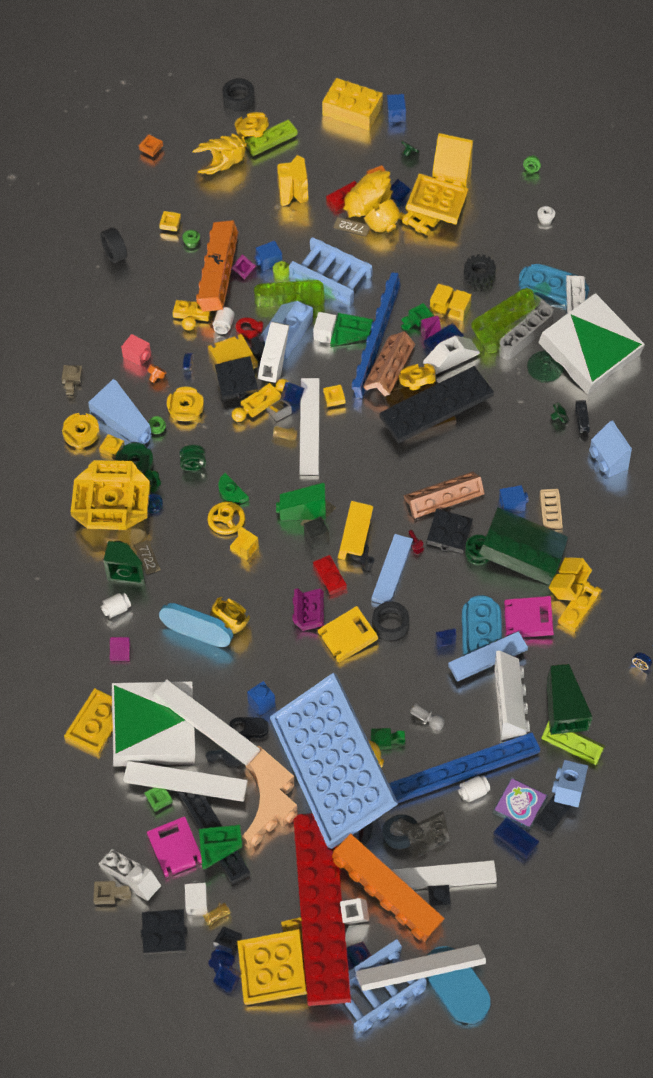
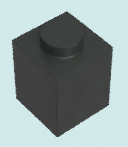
[304,517,330,550]

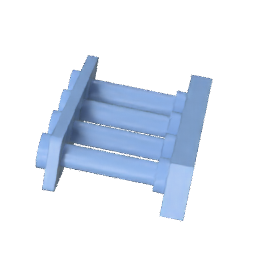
[289,237,372,306]
[345,939,427,1033]

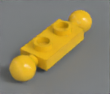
[232,379,290,422]

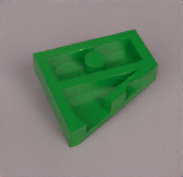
[330,313,373,347]
[199,825,242,869]

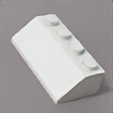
[494,651,529,741]

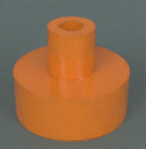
[147,364,167,383]

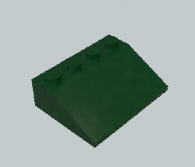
[478,507,568,585]

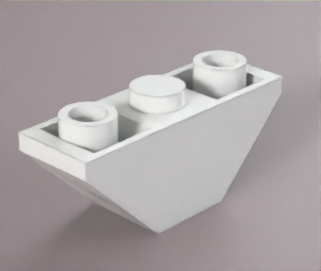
[423,336,480,374]

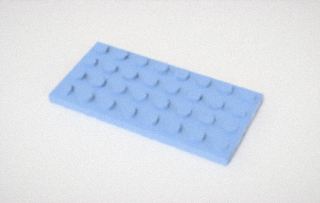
[270,673,398,849]

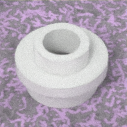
[537,206,555,223]

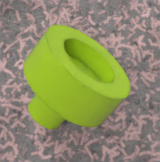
[273,261,289,280]

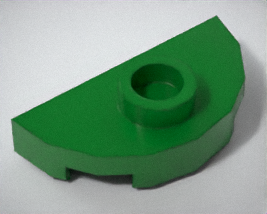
[218,473,249,504]

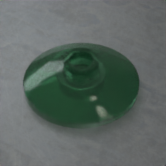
[527,351,564,382]

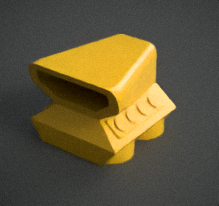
[277,155,308,206]

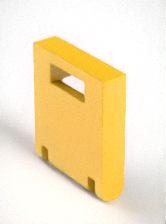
[208,334,258,369]
[318,606,378,663]

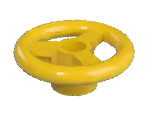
[207,502,245,535]

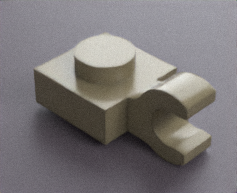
[61,365,83,395]
[93,881,131,904]

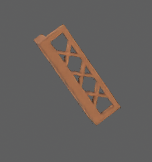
[363,331,415,396]
[403,472,485,518]

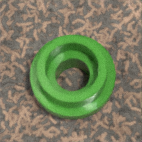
[523,155,541,172]
[183,230,200,247]
[148,416,166,434]

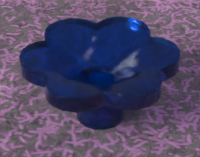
[208,950,235,974]

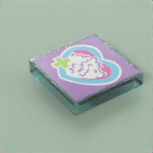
[493,777,548,831]

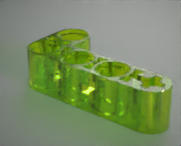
[254,280,325,318]
[471,288,538,353]

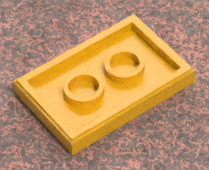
[64,688,113,755]

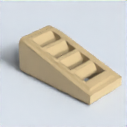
[539,489,563,529]

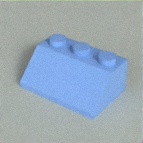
[259,301,313,359]

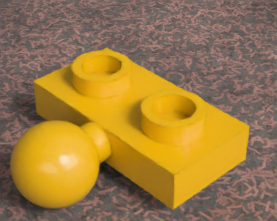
[173,300,211,331]

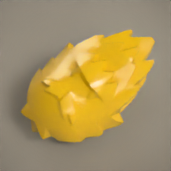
[193,134,247,174]
[343,170,393,218]

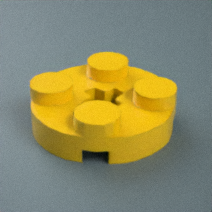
[234,112,269,138]
[399,364,436,390]
[167,387,204,421]
[62,413,100,450]

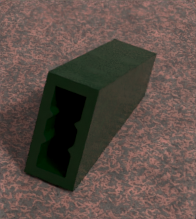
[547,664,593,735]

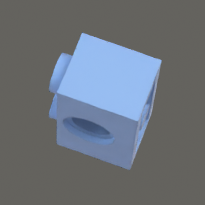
[552,760,588,807]

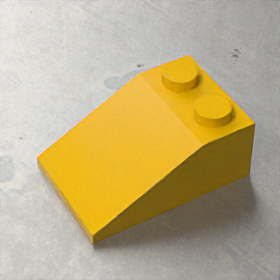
[433,133,473,188]

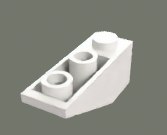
[258,321,289,383]
[99,849,161,901]

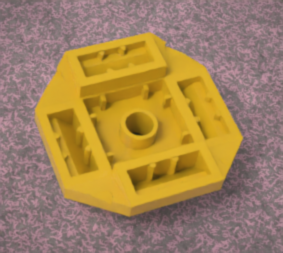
[71,460,150,530]

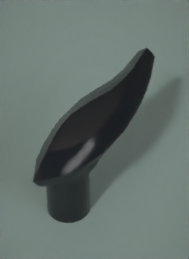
[359,821,373,845]

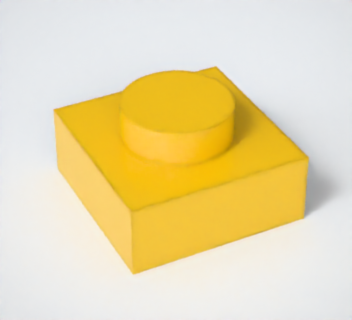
[159,211,181,232]
[323,385,345,407]
[99,434,125,459]

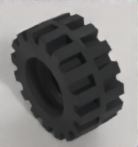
[464,254,496,288]

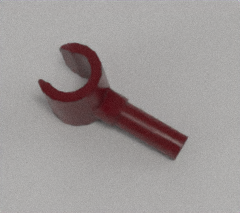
[409,530,424,555]

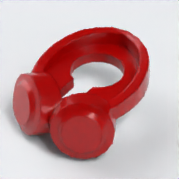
[235,318,264,340]

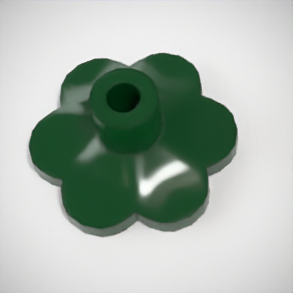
[401,141,419,157]
[551,402,569,423]
[144,469,161,493]

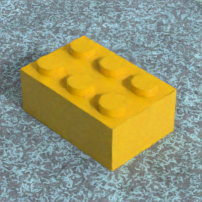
[322,78,383,130]

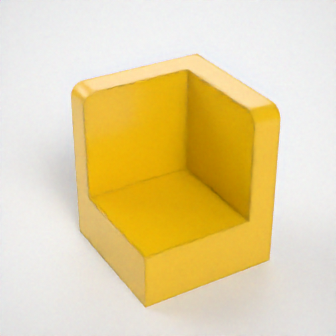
[230,526,259,560]

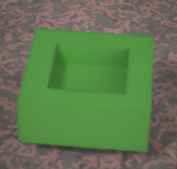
[145,787,173,812]

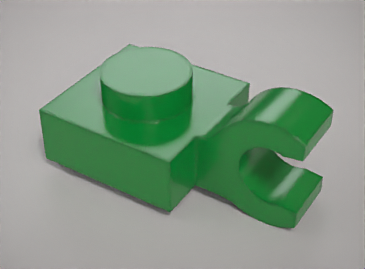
[401,303,434,331]
[371,728,406,750]

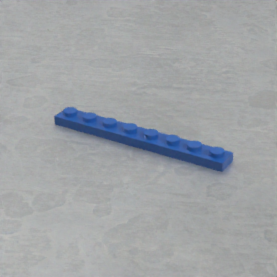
[352,272,401,399]
[389,732,540,803]

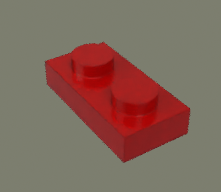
[326,181,357,211]
[313,555,347,596]

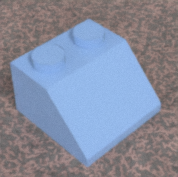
[589,420,632,478]

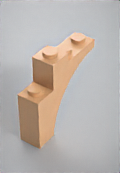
[242,746,298,849]

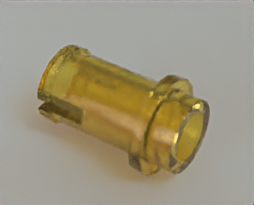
[273,426,297,442]
[202,903,231,927]

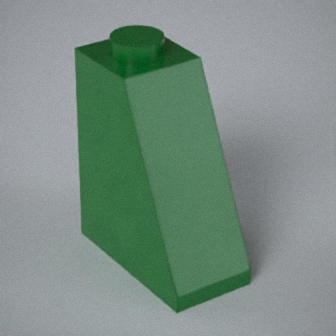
[276,483,326,520]

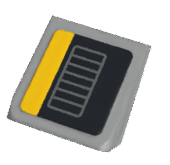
[266,399,292,422]

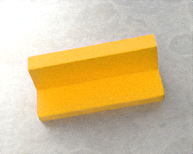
[338,501,373,560]

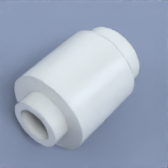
[213,306,235,334]
[101,593,131,618]
[458,776,490,802]

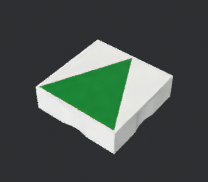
[538,293,645,395]
[112,681,195,766]

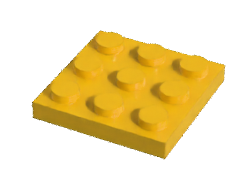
[406,173,469,224]
[238,929,307,1005]

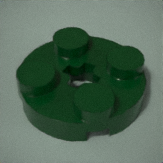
[115,443,154,475]

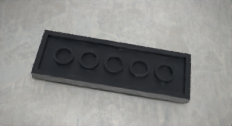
[379,366,494,444]

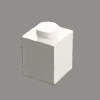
[313,312,336,343]
[185,881,208,916]
[340,898,369,924]

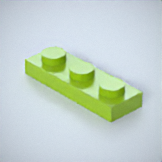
[245,119,298,156]
[541,721,605,765]

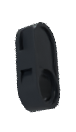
[575,400,590,434]
[229,717,269,739]

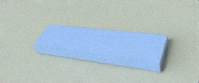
[372,534,413,604]
[448,631,528,682]

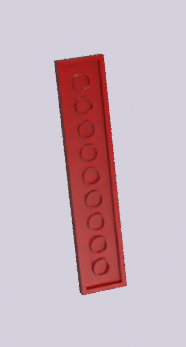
[293,813,351,1006]

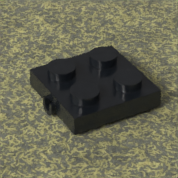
[215,356,259,400]
[426,508,473,554]
[141,909,188,955]

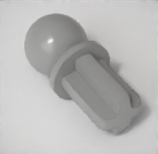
[410,703,445,731]

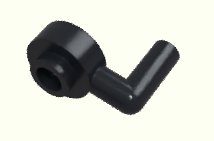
[349,543,375,571]

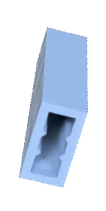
[88,379,152,444]

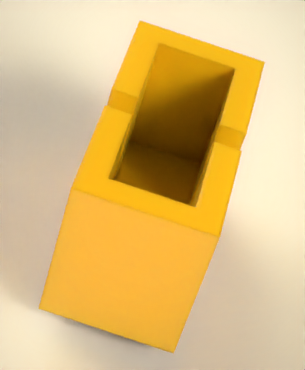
[430,283,472,321]
[548,557,592,601]

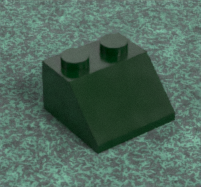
[103,541,146,585]

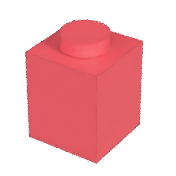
[121,334,151,366]

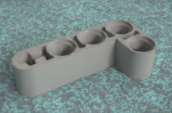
[499,294,554,360]

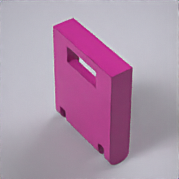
[504,596,554,637]
[147,816,202,878]

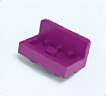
[292,588,324,631]

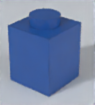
[387,94,406,122]
[254,240,283,271]
[499,485,529,513]
[247,681,276,717]

